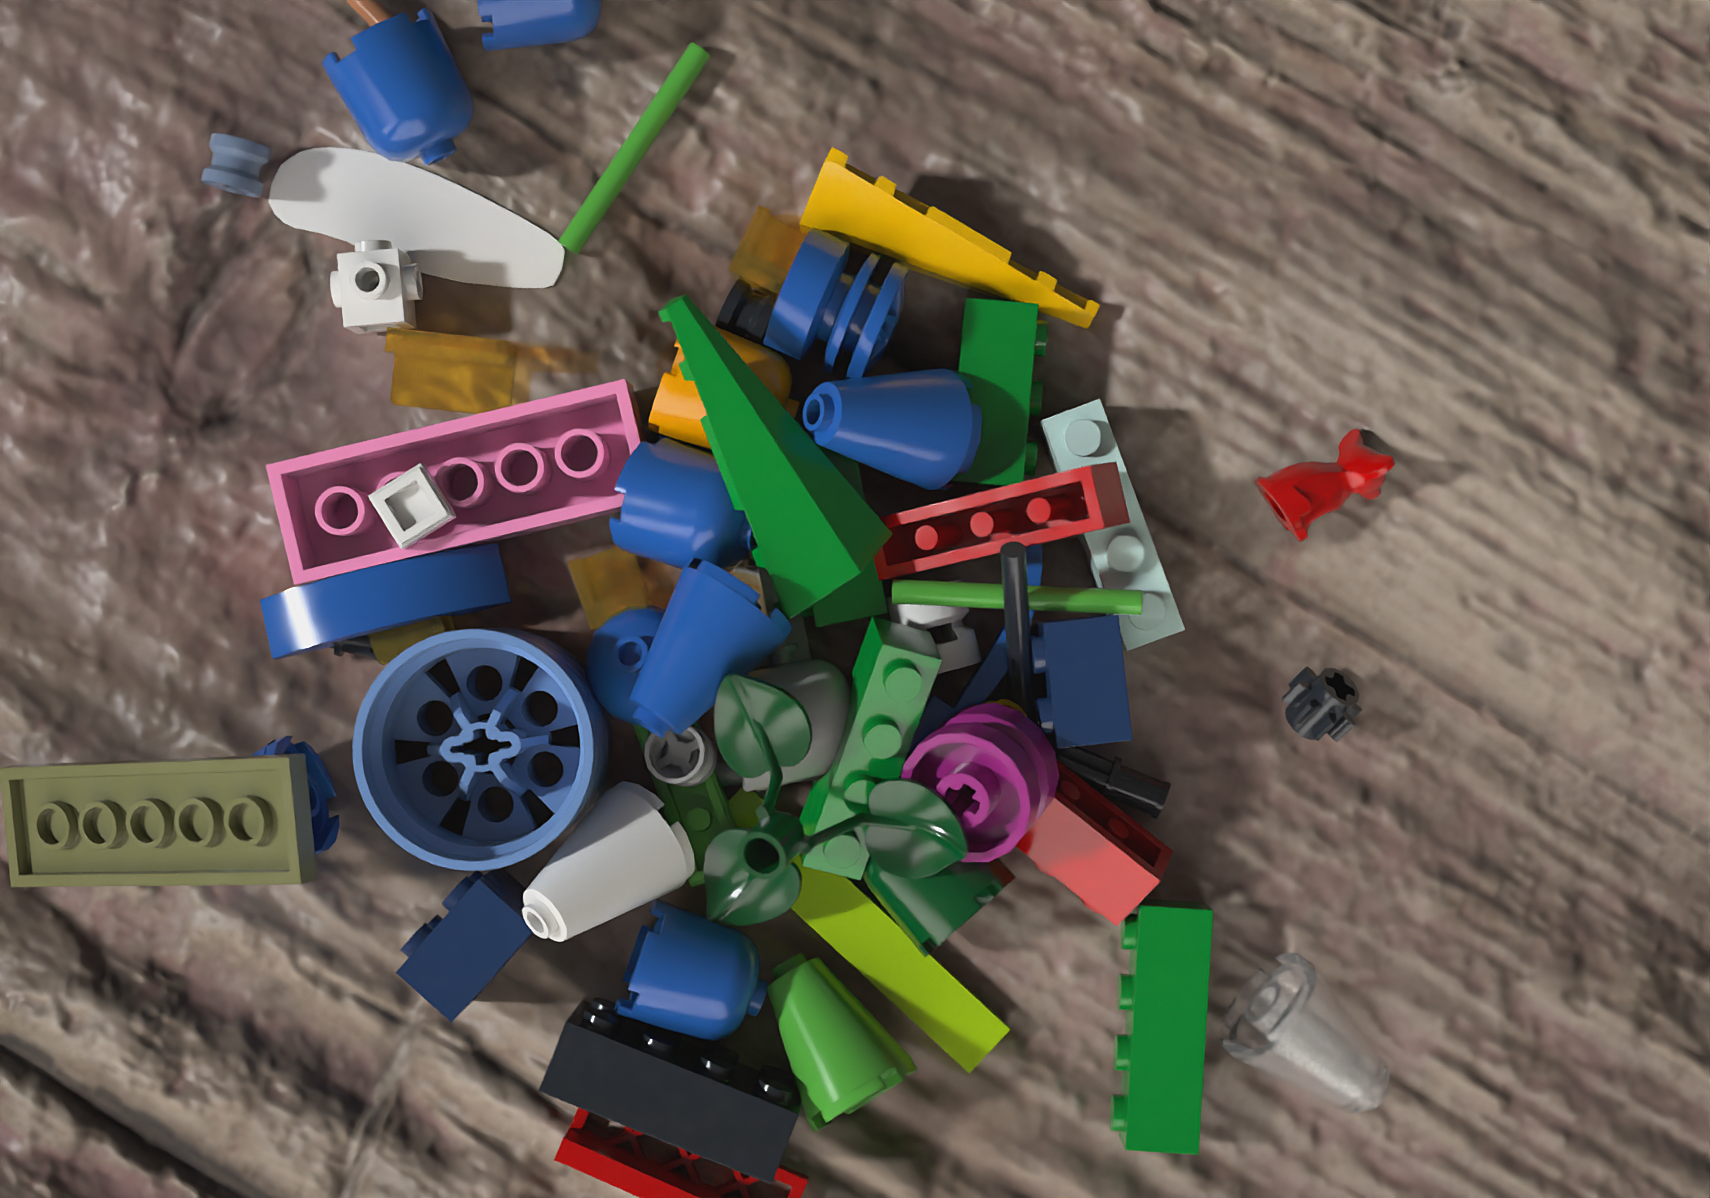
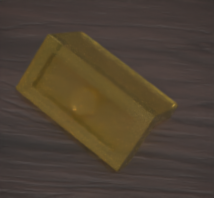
[385,327,518,415]

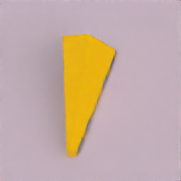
[799,147,1100,329]

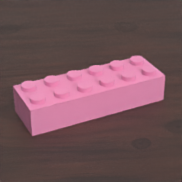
[266,379,646,585]

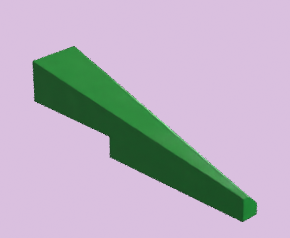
[658,294,893,619]

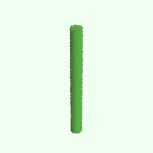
[558,42,711,255]
[892,579,1142,615]

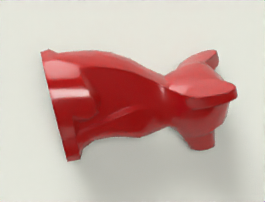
[1255,428,1395,542]

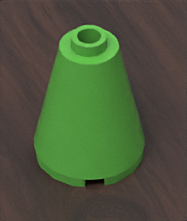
[767,953,918,1132]

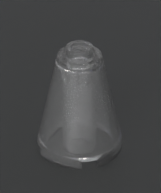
[1220,953,1390,1114]

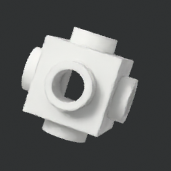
[330,240,423,334]

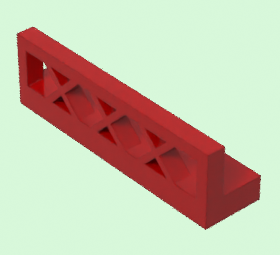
[554,1107,809,1198]

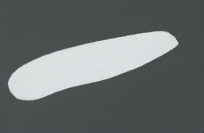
[269,147,565,288]

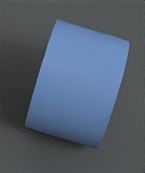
[352,628,612,871]

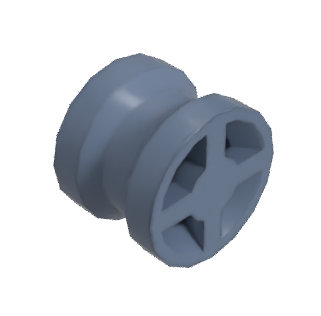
[201,133,272,198]

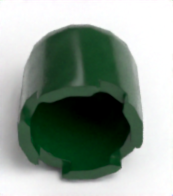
[862,856,1016,958]

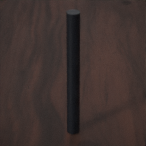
[1000,542,1036,724]

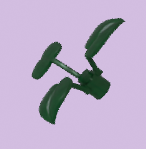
[703,672,969,926]

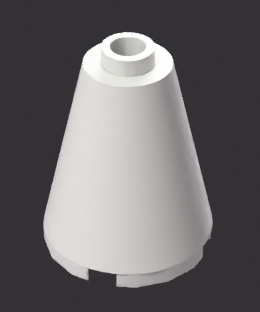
[522,781,695,942]

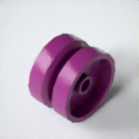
[901,703,1059,862]

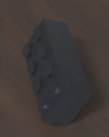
[538,997,801,1184]

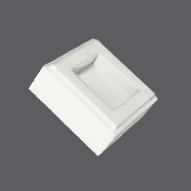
[368,463,457,549]

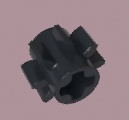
[1282,666,1362,742]

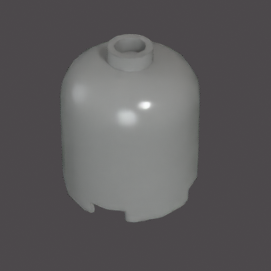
[740,659,852,792]

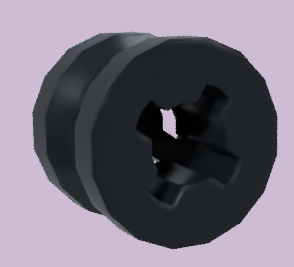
[715,278,778,346]

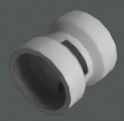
[644,726,717,787]

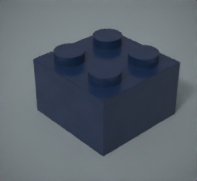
[1031,614,1133,748]
[395,867,534,1023]

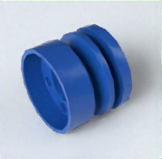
[763,227,909,380]

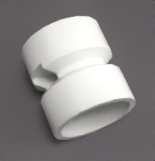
[886,579,982,674]

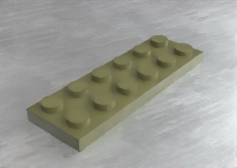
[0,754,317,887]

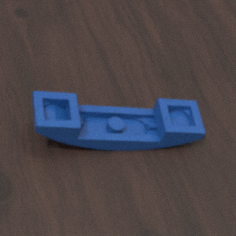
[260,543,512,660]
[908,544,1042,754]

